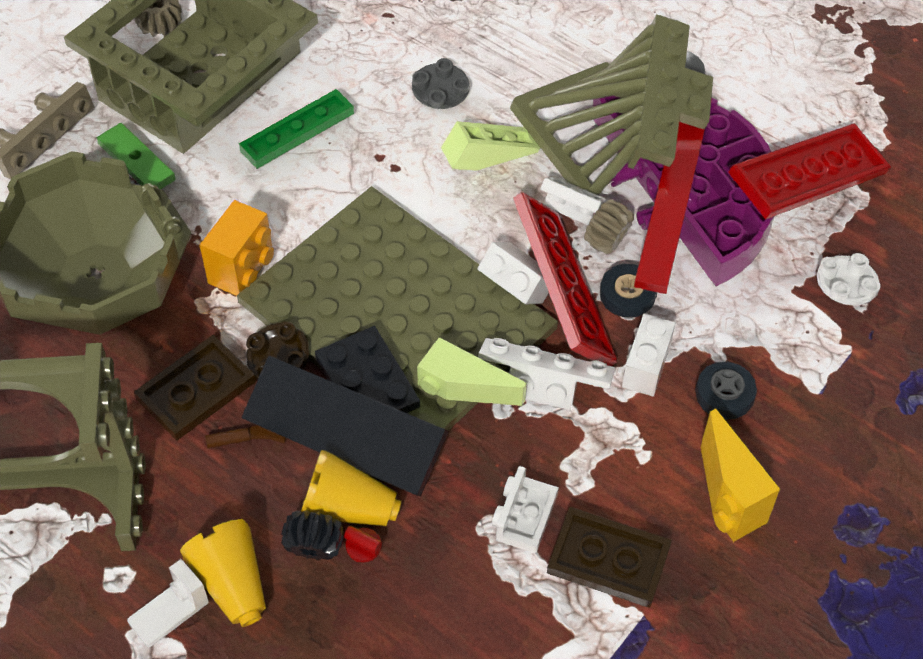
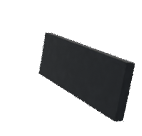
[241,356,449,497]

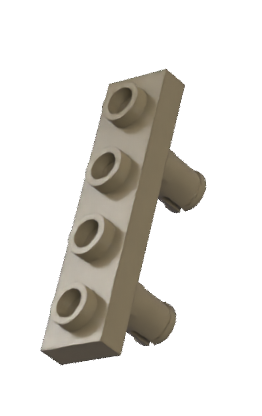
[0,81,95,179]

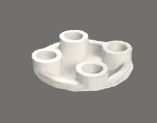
[816,253,880,305]

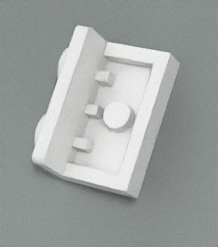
[492,466,559,554]

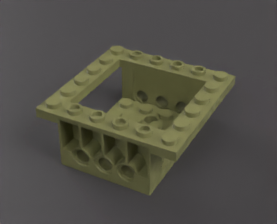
[64,0,318,154]

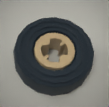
[600,264,657,317]

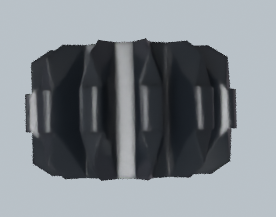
[281,510,344,561]

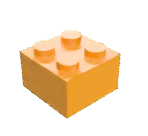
[200,200,274,296]

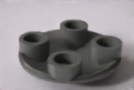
[412,58,470,109]

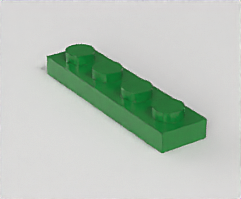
[239,89,354,169]

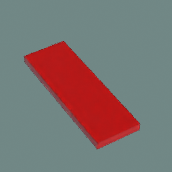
[728,123,891,220]
[513,192,617,366]

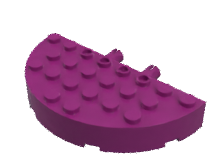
[592,96,775,287]

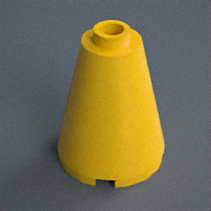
[301,450,401,526]
[180,519,266,627]

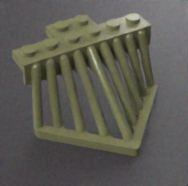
[510,14,713,196]

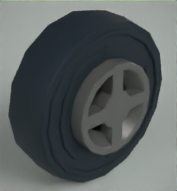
[695,362,757,420]

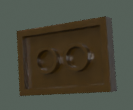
[134,335,256,441]
[547,507,672,608]

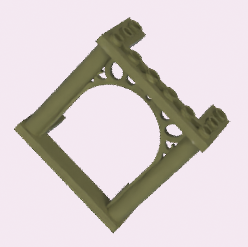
[0,343,146,551]

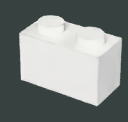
[477,242,549,304]
[622,314,676,397]

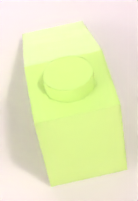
[441,121,540,171]
[417,338,527,406]

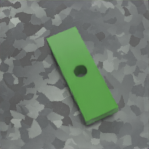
[96,123,176,189]

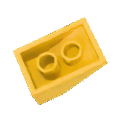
[701,409,780,542]

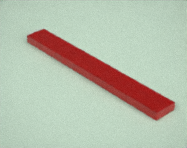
[634,99,712,294]

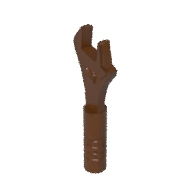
[205,425,287,449]

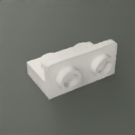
[540,177,608,225]

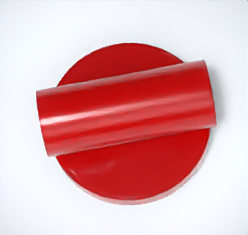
[344,526,382,563]

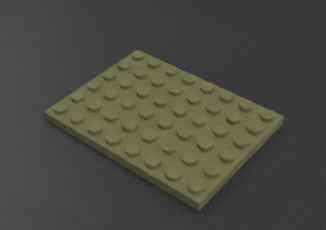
[237,186,558,431]

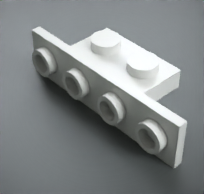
[478,338,615,410]

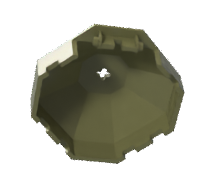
[0,151,191,335]

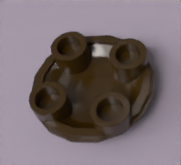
[246,321,309,379]

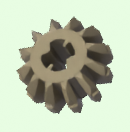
[134,0,182,37]
[584,199,634,254]

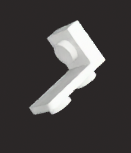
[127,559,209,647]

